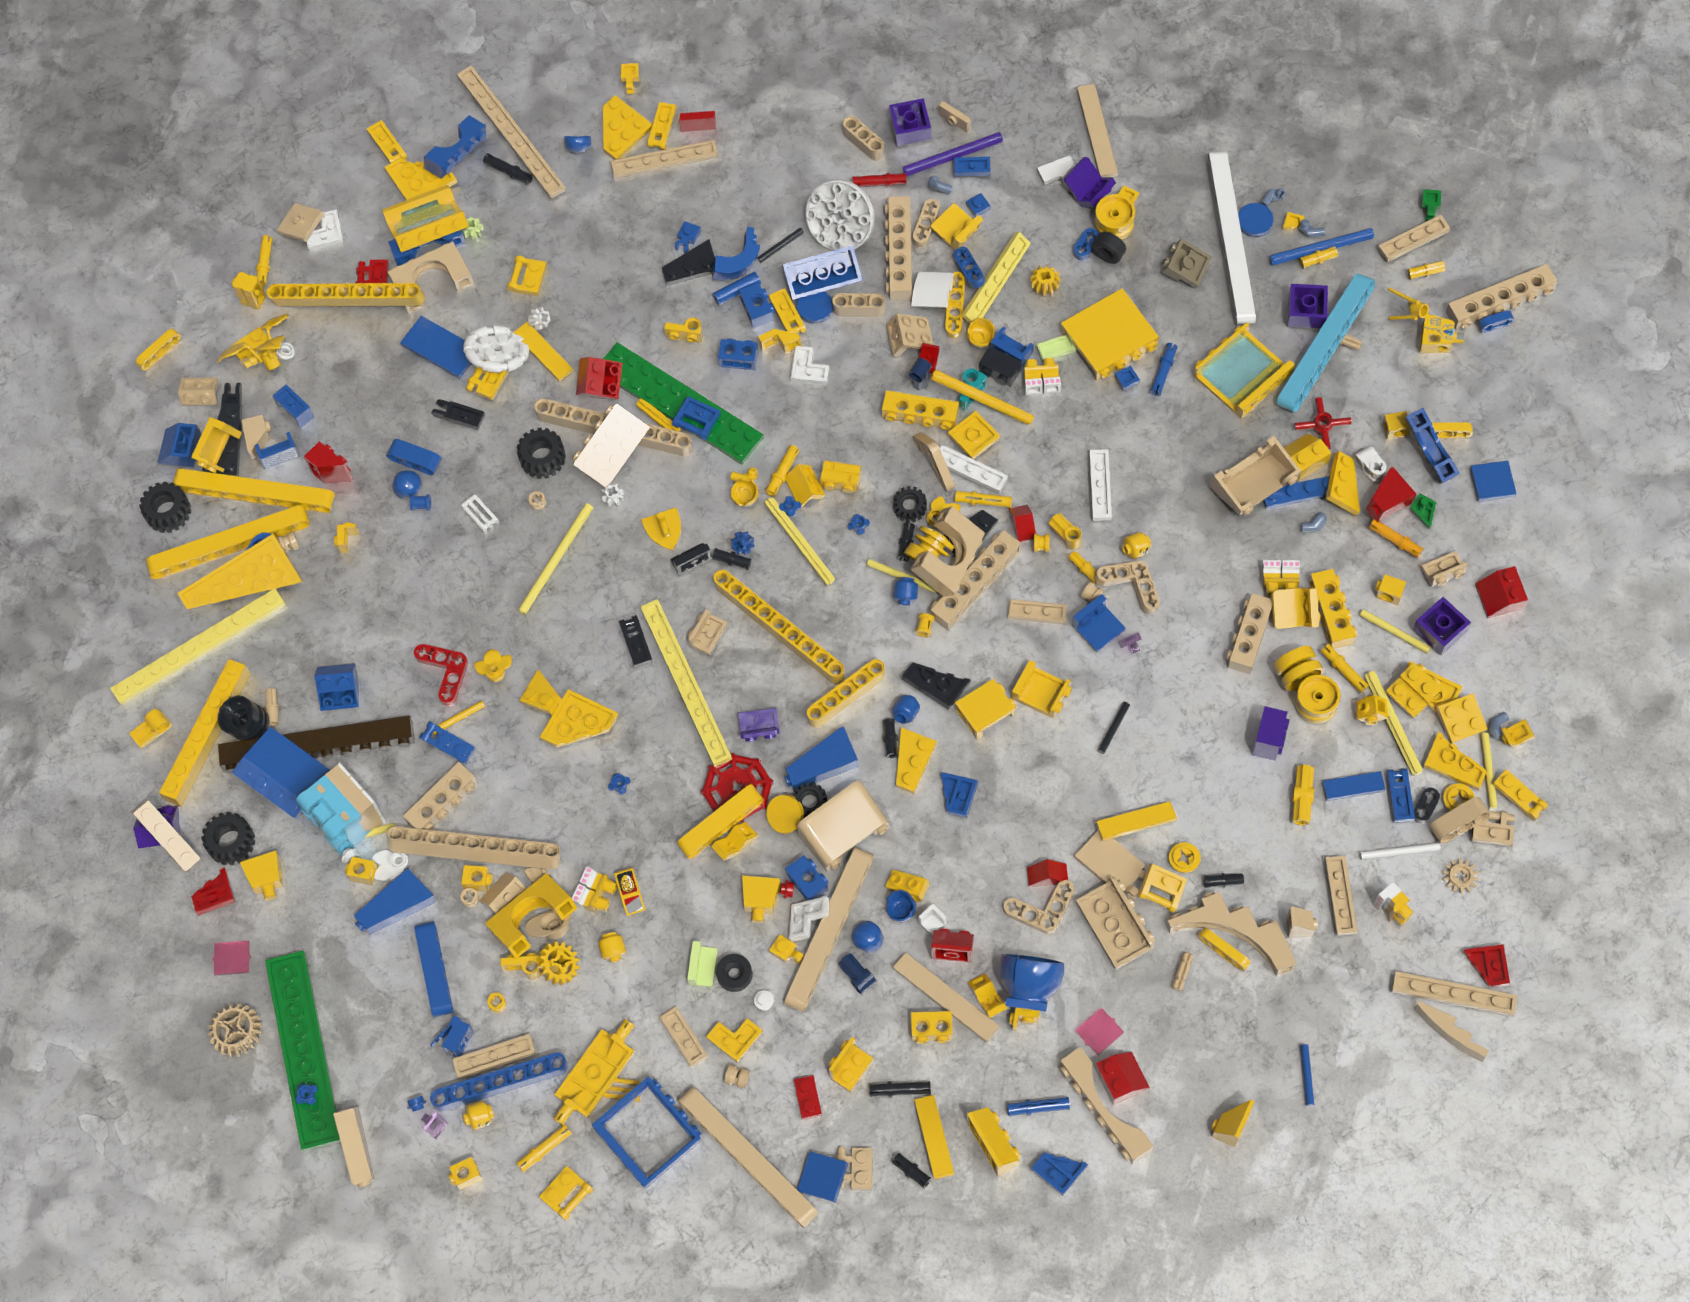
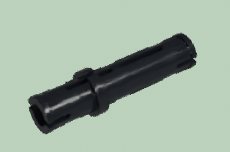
[483,153,533,185]
[869,1081,931,1098]

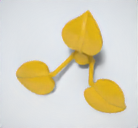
[217,314,289,371]

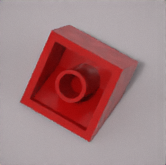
[1475,566,1528,618]
[931,928,974,963]
[1095,1052,1150,1105]

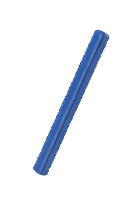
[1269,228,1374,265]

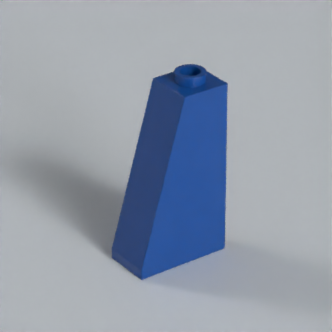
[784,726,859,792]
[354,868,436,935]

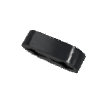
[1414,787,1440,824]

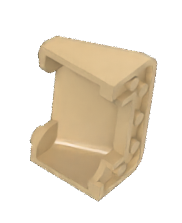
[1209,436,1301,516]
[797,780,890,872]

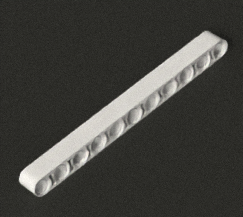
[1208,151,1256,325]

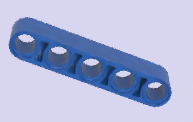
[414,921,454,1018]

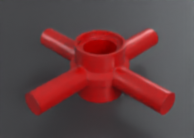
[1294,397,1352,450]

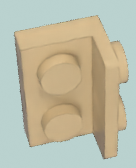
[178,377,219,405]

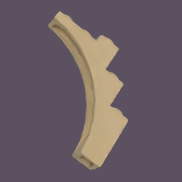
[1167,892,1297,976]

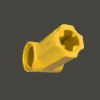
[1048,513,1082,550]

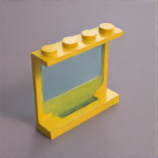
[382,184,469,252]
[1194,323,1295,419]

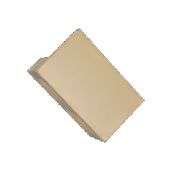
[479,872,527,914]

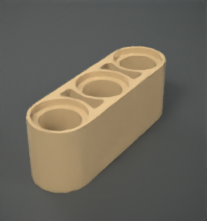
[843,116,884,161]
[832,293,886,317]
[1430,797,1490,844]

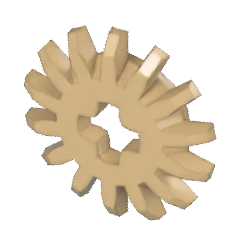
[1443,859,1479,893]

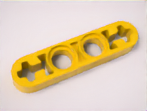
[945,272,965,338]

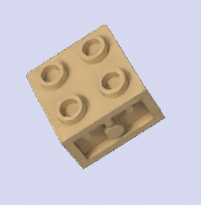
[886,314,934,357]

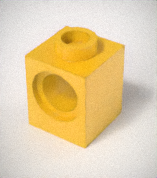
[1382,411,1411,440]
[1375,574,1406,606]
[345,857,378,886]
[461,865,493,892]
[448,1157,483,1190]

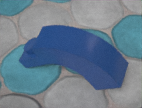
[712,227,760,281]

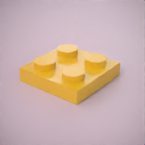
[948,411,1000,460]
[1436,693,1488,743]

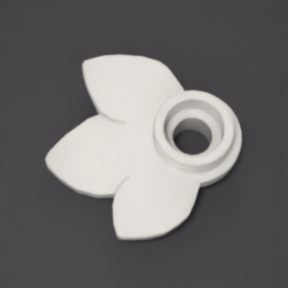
[372,850,409,881]

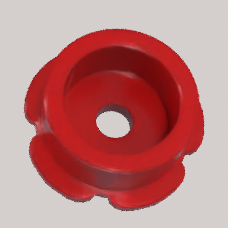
[780,880,794,899]

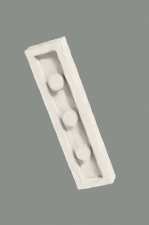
[940,445,1008,494]
[1089,450,1112,521]

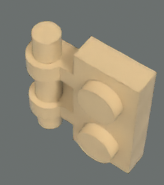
[1472,809,1515,847]
[835,1147,873,1191]

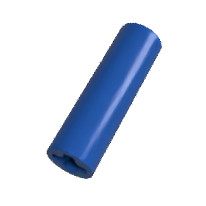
[712,271,761,306]

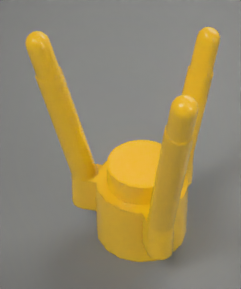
[1387,287,1429,320]

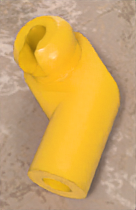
[730,467,758,482]

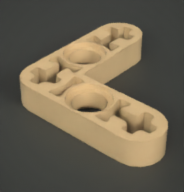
[913,432,955,492]
[1094,561,1160,614]
[1003,880,1074,934]

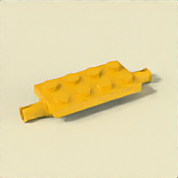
[553,1019,635,1126]

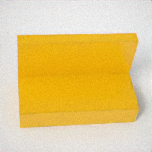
[785,464,825,508]

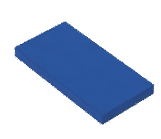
[400,315,471,379]

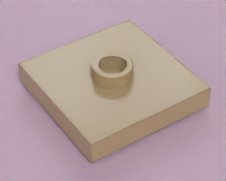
[276,203,324,242]

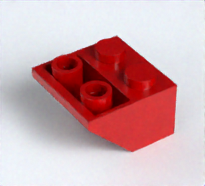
[576,357,622,399]
[304,441,353,484]

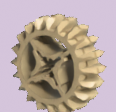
[208,1003,263,1057]

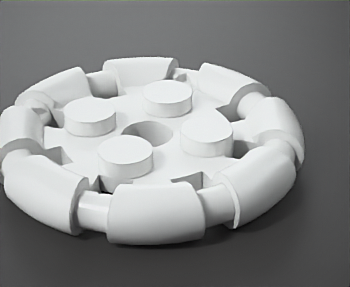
[463,325,530,373]

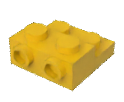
[1386,663,1442,719]

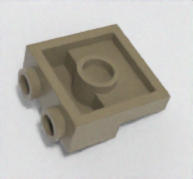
[1161,238,1212,288]

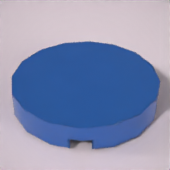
[1238,203,1274,237]
[797,291,833,324]

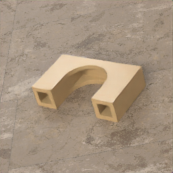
[387,241,473,314]
[910,506,985,597]

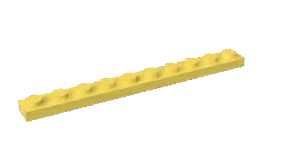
[110,589,286,705]
[641,599,732,767]

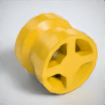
[1034,534,1050,553]

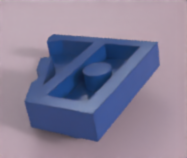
[941,772,978,818]
[1031,1152,1088,1196]

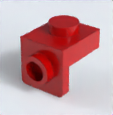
[919,343,940,374]

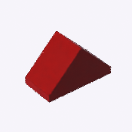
[1009,505,1036,543]
[1027,859,1068,887]

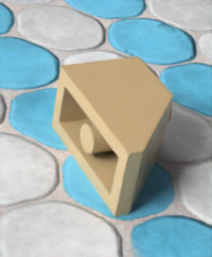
[241,414,272,460]
[1286,907,1317,938]

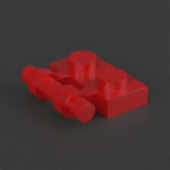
[355,259,389,296]

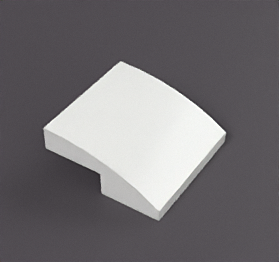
[911,272,954,308]

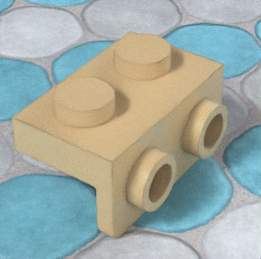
[1421,551,1468,587]
[688,609,728,656]

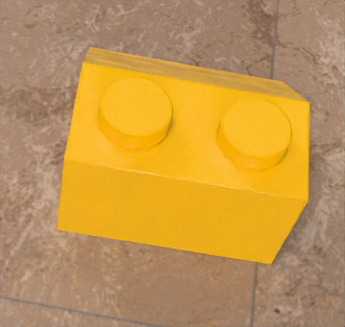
[1284,433,1331,481]

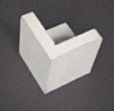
[918,904,947,938]

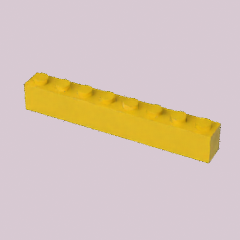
[159,659,251,807]

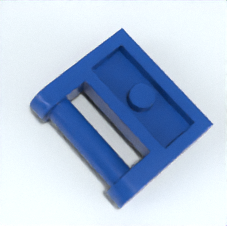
[672,396,721,441]

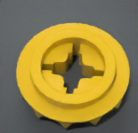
[1443,783,1475,812]
[1169,842,1201,874]

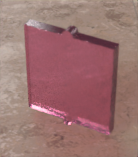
[212,941,252,976]
[1075,1008,1124,1055]

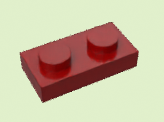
[794,1075,822,1120]

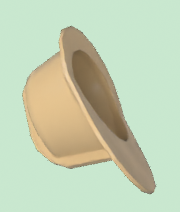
[525,910,571,940]

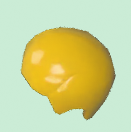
[967,317,995,348]
[731,478,759,507]

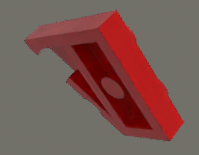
[191,868,235,916]
[1464,944,1510,988]

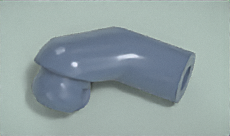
[928,176,953,194]
[1260,189,1286,207]
[1299,219,1325,238]
[1301,512,1327,532]
[1488,712,1509,739]

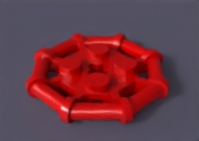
[701,753,774,822]

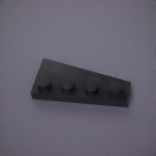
[202,403,242,477]

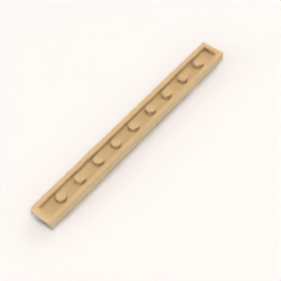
[457,65,566,199]

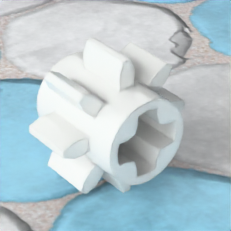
[527,307,551,330]
[602,483,624,507]

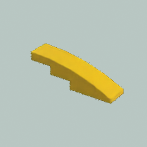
[914,1095,954,1180]

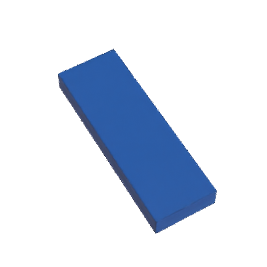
[1322,771,1386,801]

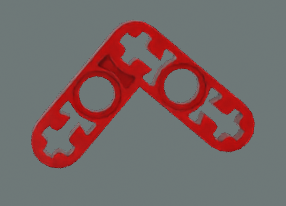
[414,644,468,706]

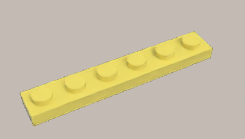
[962,232,1031,324]

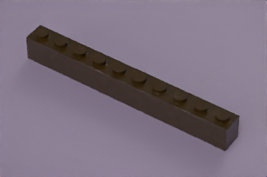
[218,715,415,773]

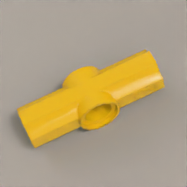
[1292,764,1314,826]

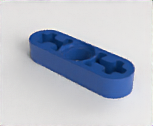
[953,247,985,288]

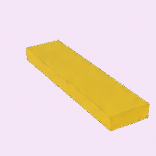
[513,322,574,383]
[1096,801,1177,841]

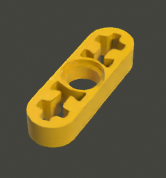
[135,328,181,371]
[1432,422,1473,438]
[1198,928,1251,972]

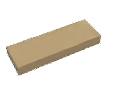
[1008,599,1067,625]
[659,1006,708,1068]

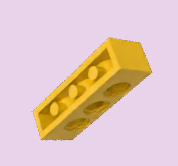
[882,390,959,430]
[1309,569,1357,649]

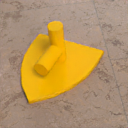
[641,507,681,551]

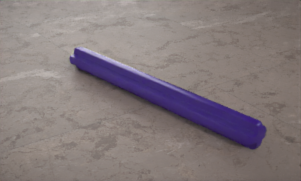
[903,132,1003,176]

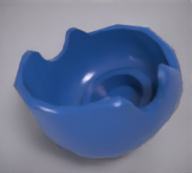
[564,136,591,154]
[392,470,422,499]
[886,890,916,923]
[851,921,884,953]

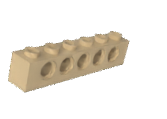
[885,196,912,300]
[1446,264,1558,330]
[930,530,1021,631]

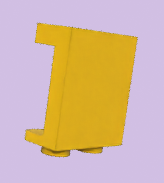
[191,417,242,473]
[1012,660,1072,719]
[955,678,1016,739]

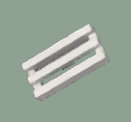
[460,494,499,533]

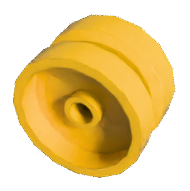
[1094,194,1135,240]
[1273,646,1324,691]
[1295,675,1341,724]

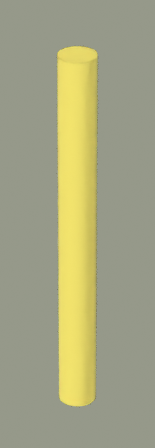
[867,559,937,593]
[1360,609,1431,654]
[1481,733,1498,809]

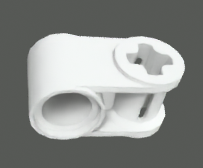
[1353,445,1386,483]

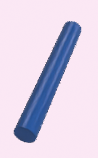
[1300,1044,1315,1106]

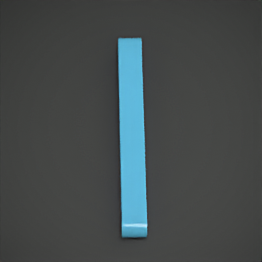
[1277,273,1375,412]

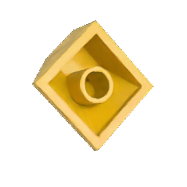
[1211,1100,1255,1147]

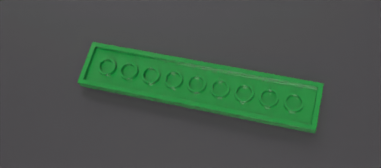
[603,342,764,465]
[265,950,341,1152]

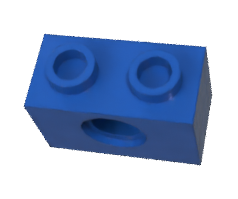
[739,283,775,328]
[785,855,829,901]

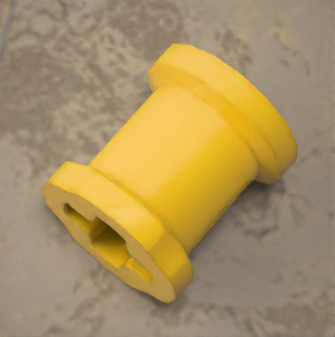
[915,613,935,638]

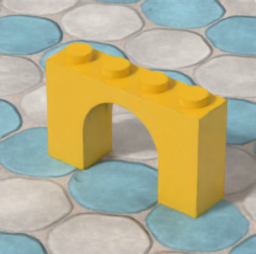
[485,873,578,959]

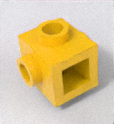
[1356,695,1388,725]

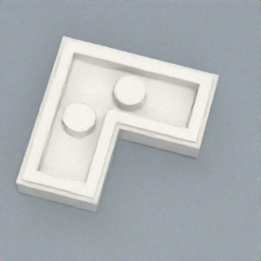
[1037,155,1075,193]
[307,209,344,250]
[790,346,830,385]
[789,896,829,942]

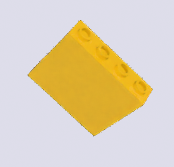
[1060,288,1159,381]

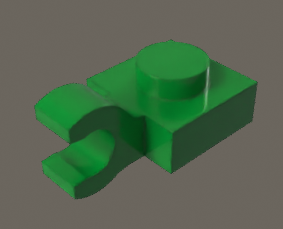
[1422,189,1441,222]

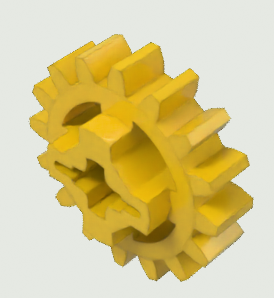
[537,941,580,986]

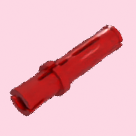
[852,173,907,187]

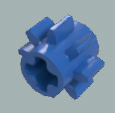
[731,531,755,555]

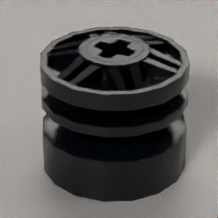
[217,695,270,741]

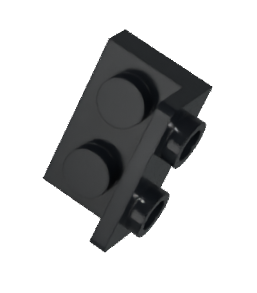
[671,543,712,575]

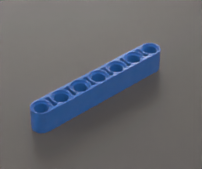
[430,1053,568,1112]

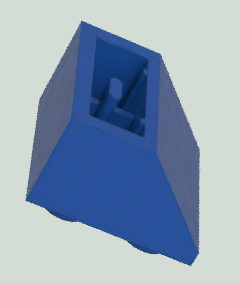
[157,423,202,467]
[314,663,359,711]

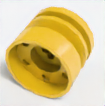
[904,526,955,561]

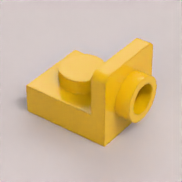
[1009,1007,1040,1031]

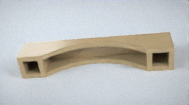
[1059,1047,1154,1165]

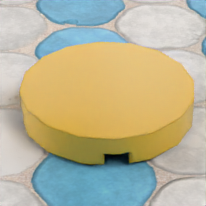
[766,794,804,834]

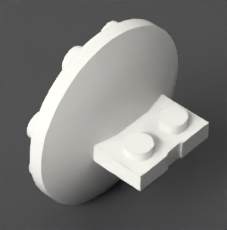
[806,179,874,251]

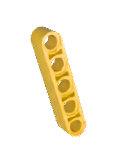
[807,659,885,728]
[677,784,764,859]

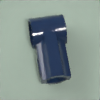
[908,358,932,390]
[838,953,877,995]

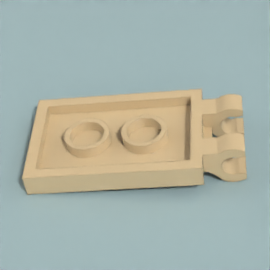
[1074,831,1147,900]

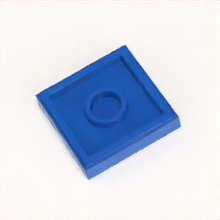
[1470,461,1517,502]
[797,1151,849,1203]

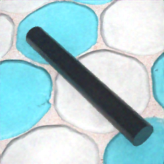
[757,228,804,263]
[1098,702,1130,754]

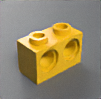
[911,1011,953,1044]

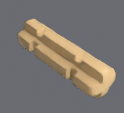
[1172,952,1193,991]

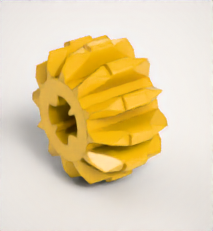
[1030,264,1061,296]

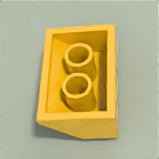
[967,1107,1021,1176]

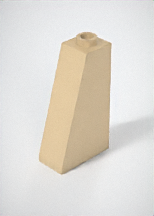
[333,1106,375,1188]

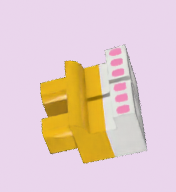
[1024,357,1061,395]
[1262,560,1300,597]
[572,866,618,913]
[1373,882,1414,927]

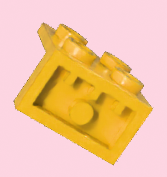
[930,203,984,250]
[828,1037,874,1093]

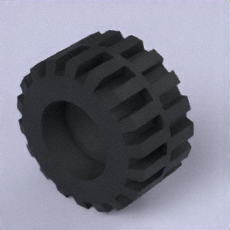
[517,427,566,479]
[139,482,191,533]
[201,812,255,866]

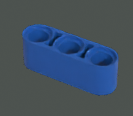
[386,439,442,476]

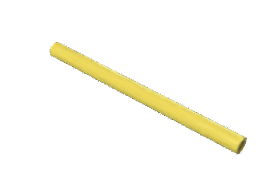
[518,503,593,615]

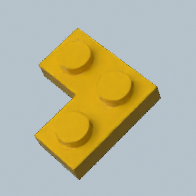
[706,1018,763,1063]

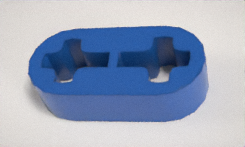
[1074,228,1099,260]
[1478,310,1514,333]

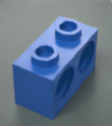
[718,338,758,371]

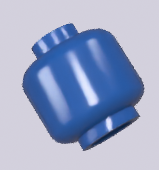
[893,577,918,606]
[892,695,920,724]

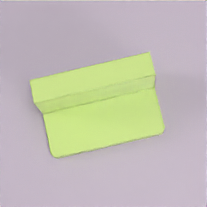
[687,941,718,987]

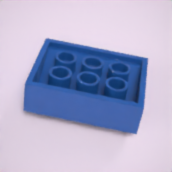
[232,727,330,819]

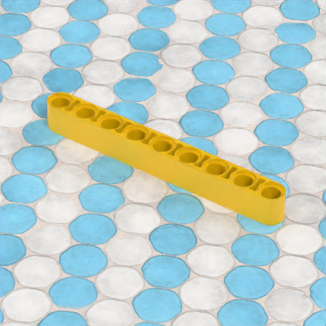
[266,283,425,306]
[172,468,335,513]
[145,505,310,579]
[713,570,845,684]

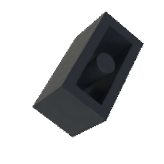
[979,346,1022,387]

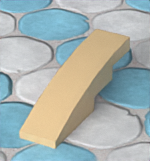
[1414,1001,1489,1062]

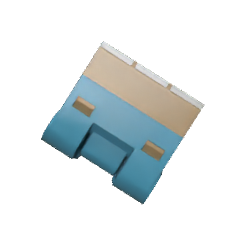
[296,763,385,856]

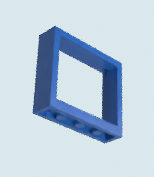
[591,1077,702,1190]

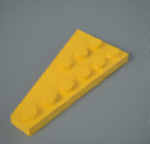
[177,534,303,609]

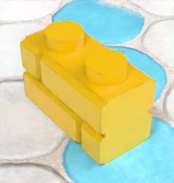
[232,272,266,310]
[820,460,862,494]

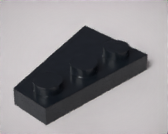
[662,239,715,286]

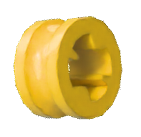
[487,993,506,1013]

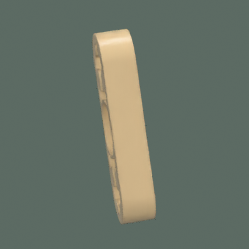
[913,199,940,247]

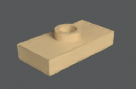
[939,101,971,133]

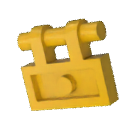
[230,326,276,369]
[465,359,509,401]

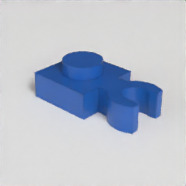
[675,221,701,254]

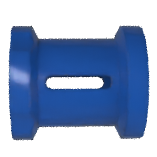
[410,494,431,511]

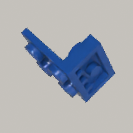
[1072,594,1126,652]

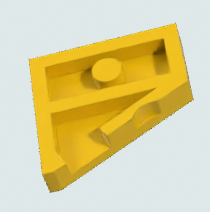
[519,670,561,715]

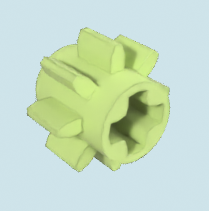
[461,217,484,240]

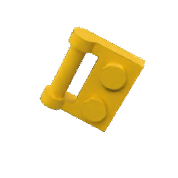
[507,255,547,296]
[1137,864,1187,913]
[539,1166,594,1221]

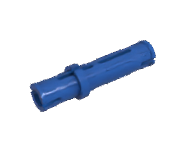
[1150,343,1178,396]
[1007,1097,1070,1117]

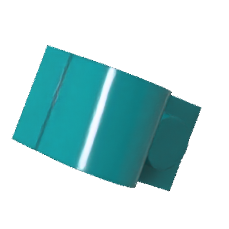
[958,368,987,411]

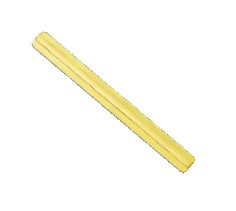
[765,497,835,585]
[1365,671,1423,775]

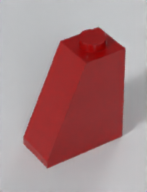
[1366,467,1417,523]

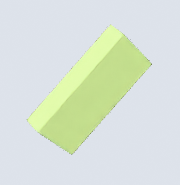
[1036,334,1077,362]

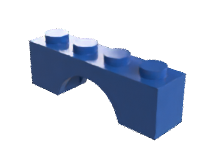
[424,115,487,179]
[388,230,466,266]
[1404,408,1460,484]

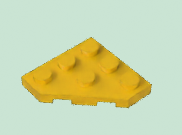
[603,95,653,160]
[384,158,458,200]
[540,689,619,748]

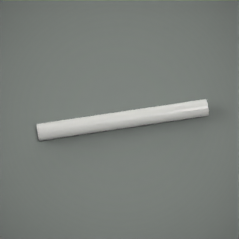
[1360,842,1441,860]

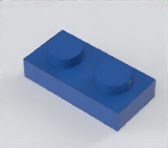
[954,156,990,177]

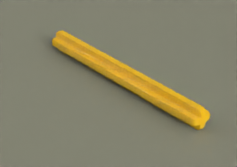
[931,370,1034,425]

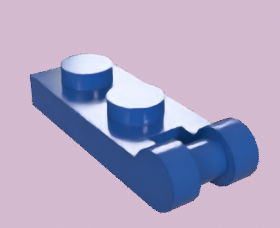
[419,721,476,765]
[1386,768,1415,823]

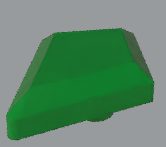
[1410,493,1436,529]

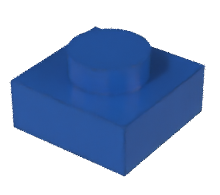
[966,193,991,217]
[1114,365,1140,391]

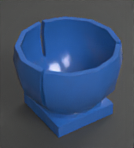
[999,954,1064,1012]

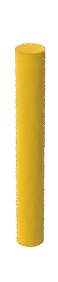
[433,700,485,735]

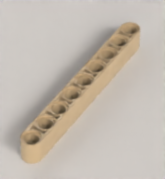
[534,399,693,456]
[387,826,561,869]
[784,847,874,1012]
[677,1086,819,1228]

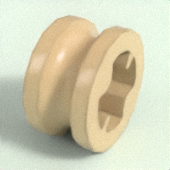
[529,491,546,510]
[460,888,479,908]

